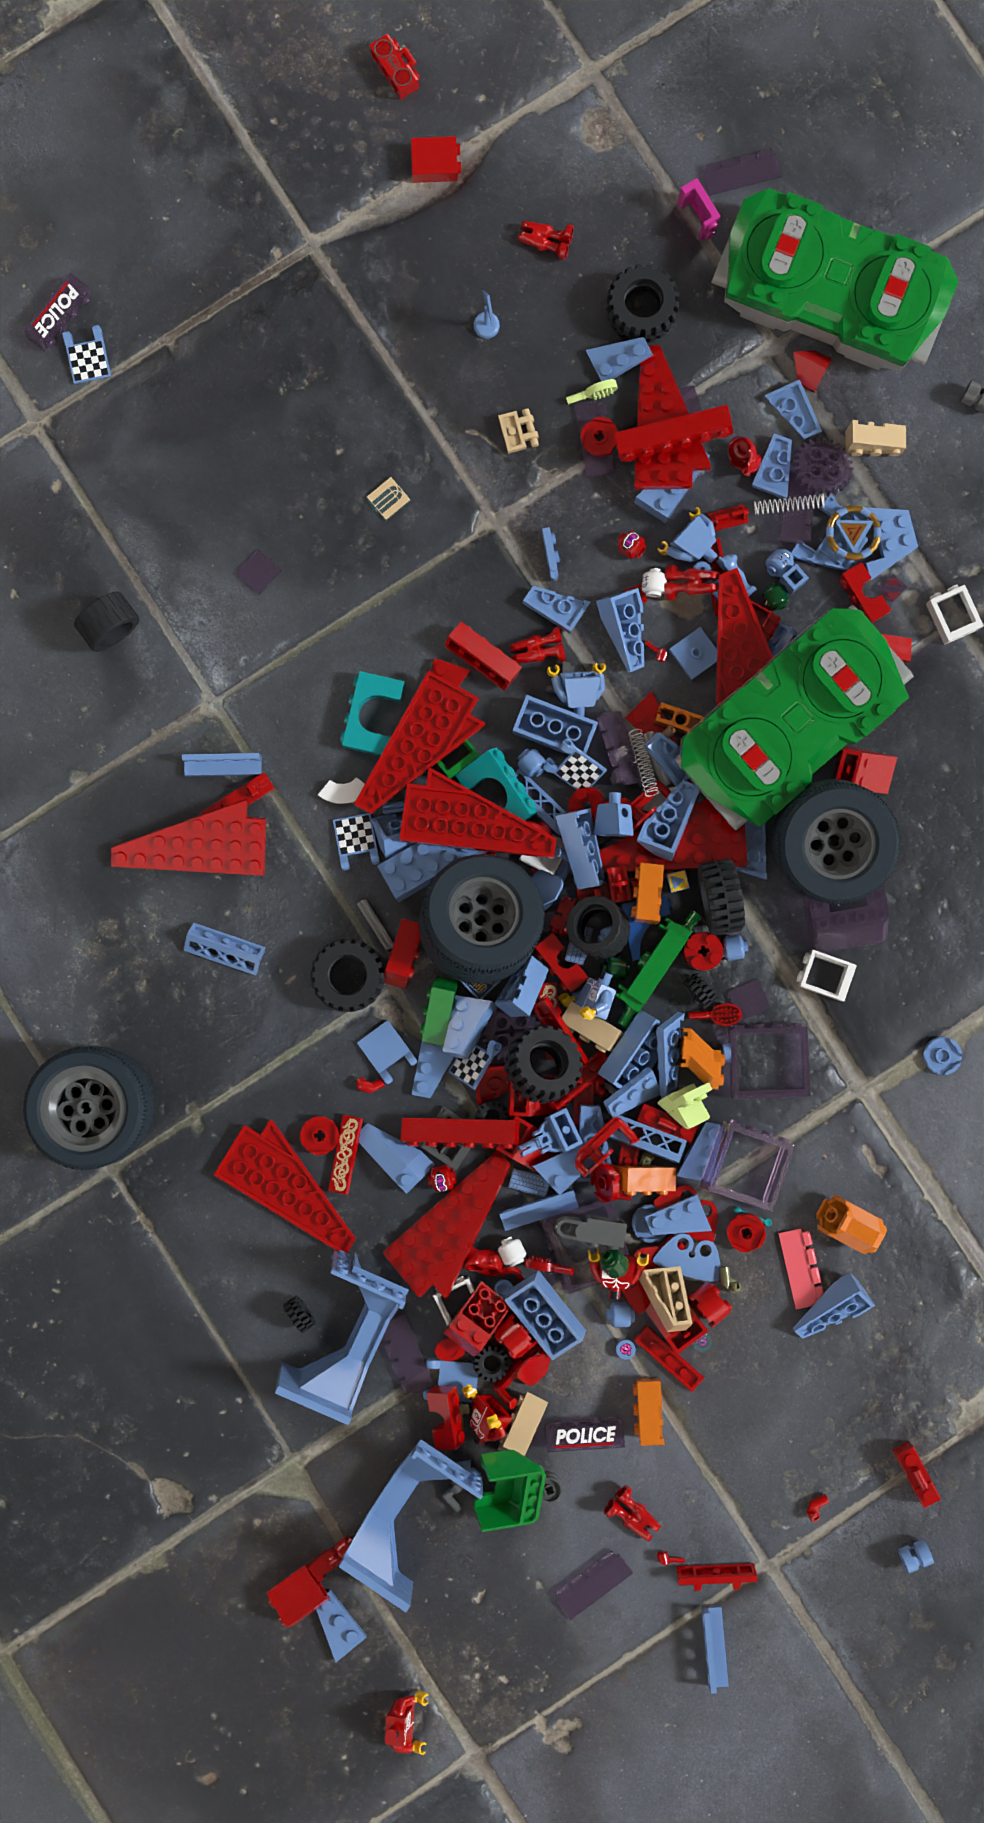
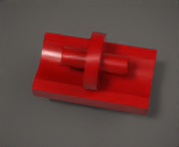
[607,866,631,903]

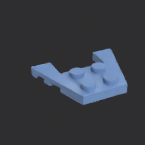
[791,493,868,572]
[850,507,918,579]

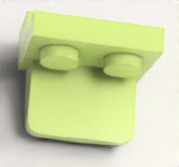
[657,1083,712,1129]

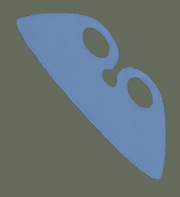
[653,1233,721,1282]

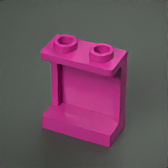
[677,178,721,241]

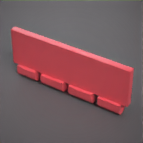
[778,1228,824,1309]

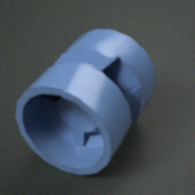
[898,1539,934,1574]

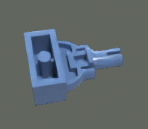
[517,1108,583,1157]

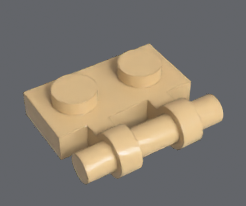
[498,409,539,454]

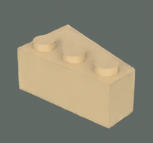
[845,420,906,456]
[562,1001,624,1053]
[639,1266,692,1332]
[497,1392,548,1456]

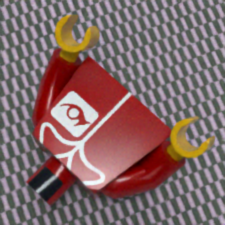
[588,1249,649,1300]
[462,1384,512,1446]
[385,1690,429,1755]

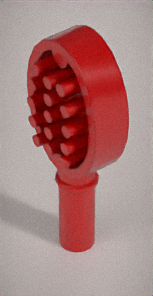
[689,1003,742,1026]
[524,1256,574,1275]
[434,1337,488,1361]

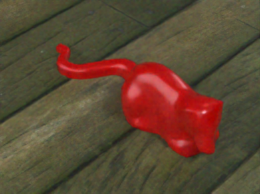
[465,1246,525,1282]

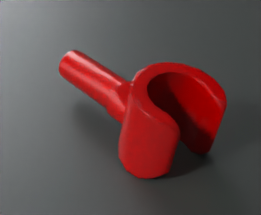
[644,641,667,663]
[657,1551,685,1565]

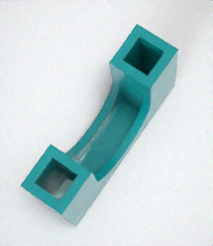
[340,671,405,756]
[455,748,538,821]

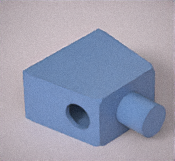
[593,792,633,837]

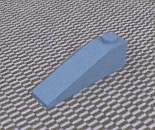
[596,588,644,672]
[637,780,700,862]
[372,813,416,858]
[359,1123,435,1194]
[793,1273,875,1339]

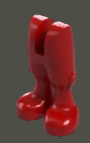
[517,221,574,260]
[664,565,719,601]
[510,627,566,664]
[604,1485,661,1542]

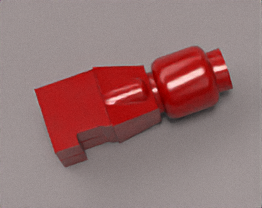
[308,1535,353,1582]

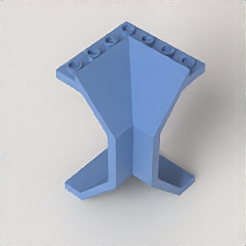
[275,1250,409,1425]
[339,1440,483,1612]

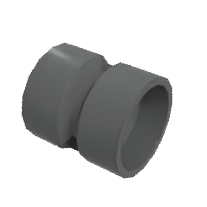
[960,379,984,414]
[542,1471,562,1504]

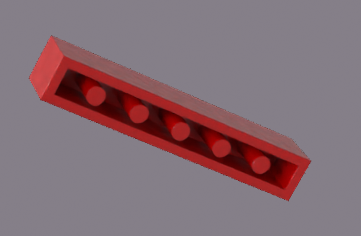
[614,404,734,462]
[401,1118,520,1149]

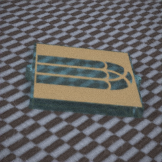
[366,477,411,521]

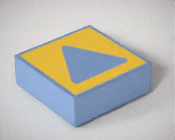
[666,870,690,893]

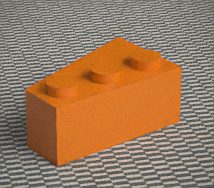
[631,863,664,925]
[610,1164,677,1195]
[632,1377,664,1446]

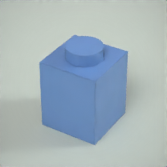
[779,564,809,595]

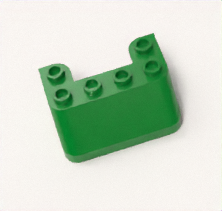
[473,1449,546,1532]

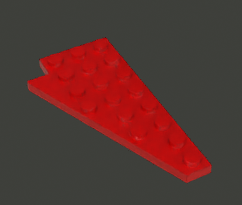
[634,345,711,490]
[716,568,773,706]
[354,670,485,814]
[399,768,556,859]
[111,799,266,876]
[599,799,748,873]
[214,1119,356,1253]
[382,1150,512,1298]

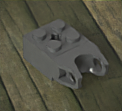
[555,1214,627,1250]

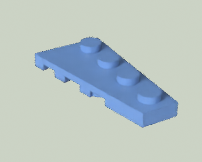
[656,1012,685,1097]

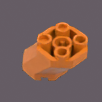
[679,1028,725,1089]
[816,1195,887,1254]

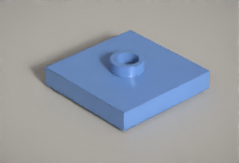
[669,627,717,680]

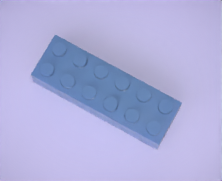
[377,843,488,902]

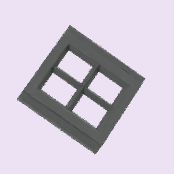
[419,1106,471,1170]

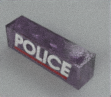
[23,273,92,351]
[545,1417,625,1452]

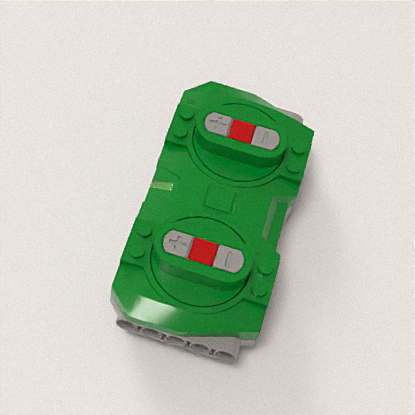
[711,188,959,371]
[674,605,914,831]

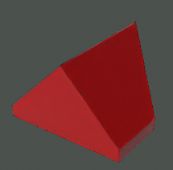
[793,350,832,392]

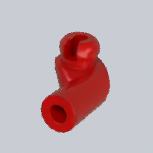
[594,1076,607,1097]
[356,1077,385,1094]
[806,1494,830,1522]

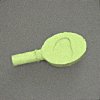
[566,379,618,404]

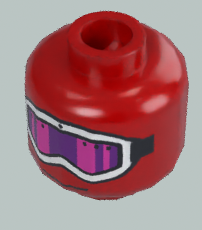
[617,531,646,559]
[427,1165,457,1192]

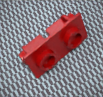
[708,504,749,531]
[549,896,577,938]

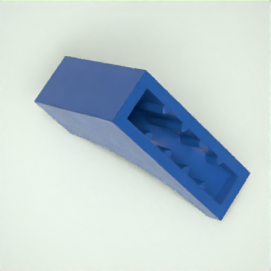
[620,895,672,961]

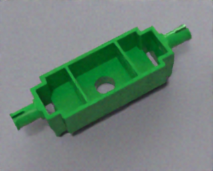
[615,910,701,1029]

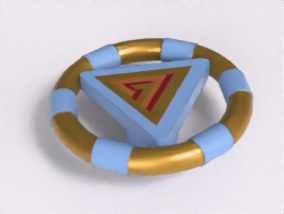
[826,505,881,560]

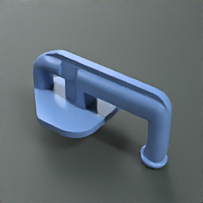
[532,846,571,911]

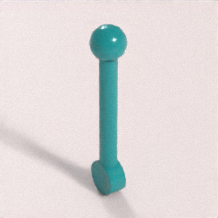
[734,1206,772,1227]

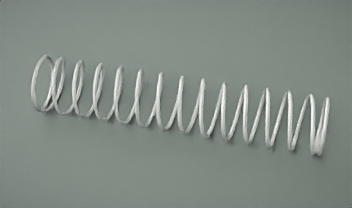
[754,494,824,515]
[629,729,659,797]

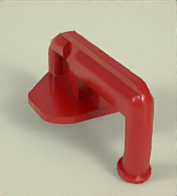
[627,781,672,837]
[575,1117,640,1178]
[493,1344,551,1409]

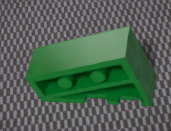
[420,976,459,1046]

